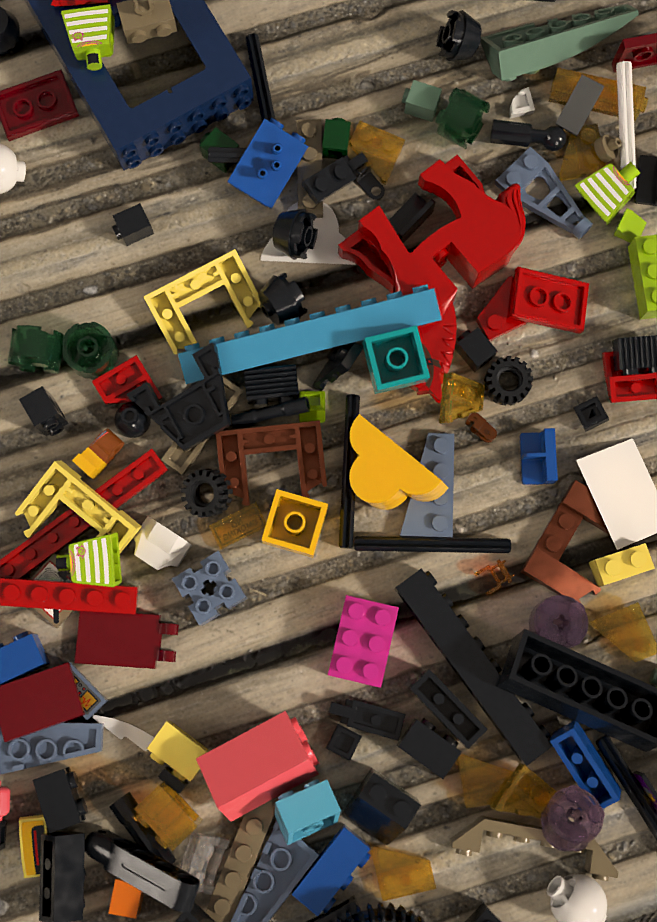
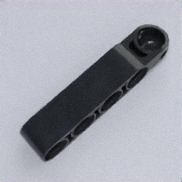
[85,829,200,913]

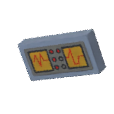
[69,662,108,720]

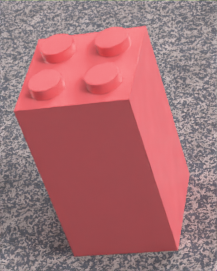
[196,711,319,821]

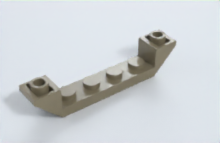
[450,816,618,881]

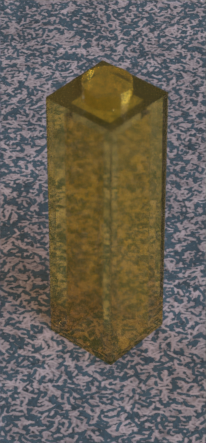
[548,68,648,121]

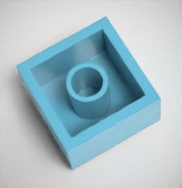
[274,779,341,845]

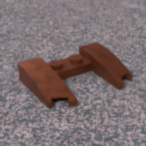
[216,420,327,506]
[520,480,610,606]

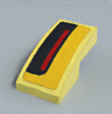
[19,815,49,878]

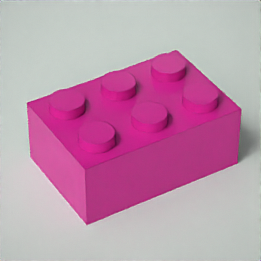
[328,595,399,688]

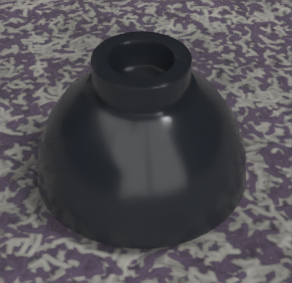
[114,402,151,438]

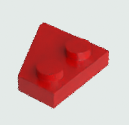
[476,275,529,341]
[92,355,163,405]

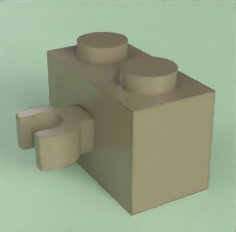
[116,0,177,44]

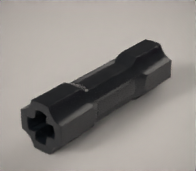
[109,792,176,864]

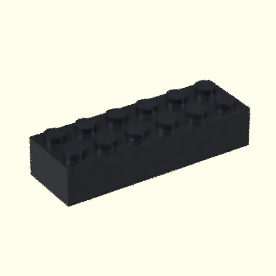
[498,629,657,752]

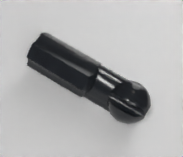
[490,119,567,151]

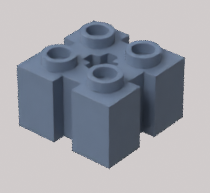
[172,551,248,626]

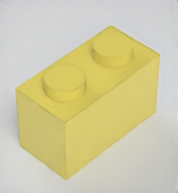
[589,543,655,587]
[147,720,210,782]

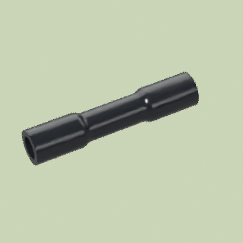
[231,396,310,428]

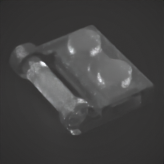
[180,832,231,895]

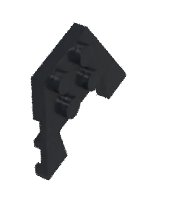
[127,343,231,451]

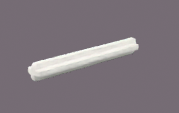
[616,61,637,189]

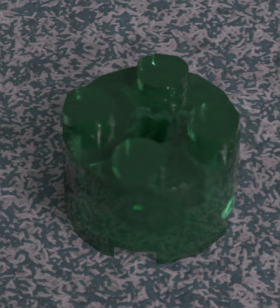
[435,87,490,149]
[62,322,119,380]
[8,325,65,374]

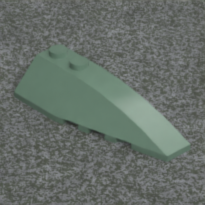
[481,4,639,81]

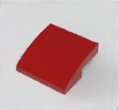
[602,351,657,403]

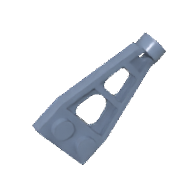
[495,147,593,239]

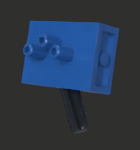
[208,118,309,209]

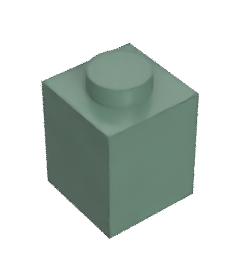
[402,80,442,122]

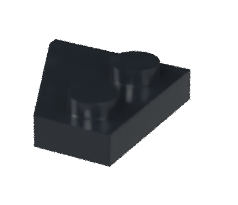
[312,342,363,391]

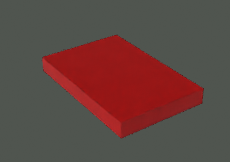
[509,267,589,334]

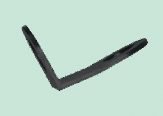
[356,166,385,200]

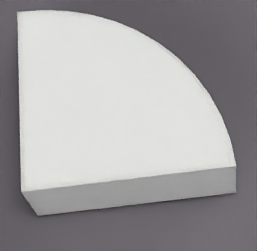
[509,87,535,119]

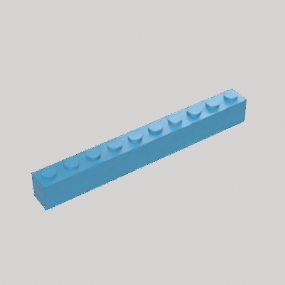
[178,284,442,384]

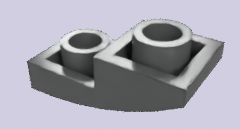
[555,74,605,136]

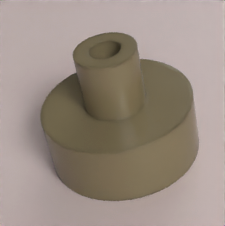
[594,134,622,162]

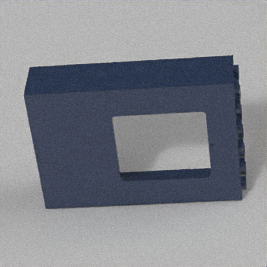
[25,0,254,171]

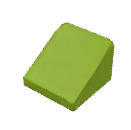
[613,208,647,243]
[299,391,325,423]

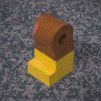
[72,429,124,480]

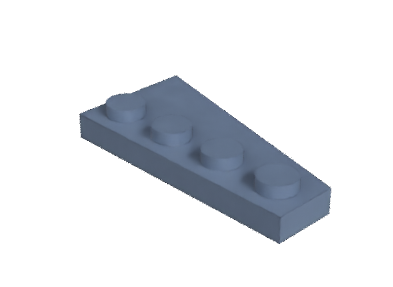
[399,433,454,538]
[0,722,104,775]
[231,820,320,922]

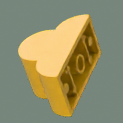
[349,414,448,510]

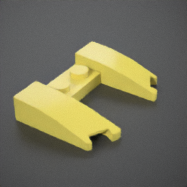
[144,249,261,354]
[15,460,142,573]

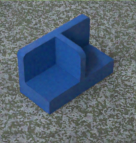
[519,428,558,485]

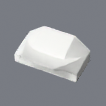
[133,516,192,570]

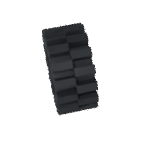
[484,356,533,406]
[181,469,233,518]

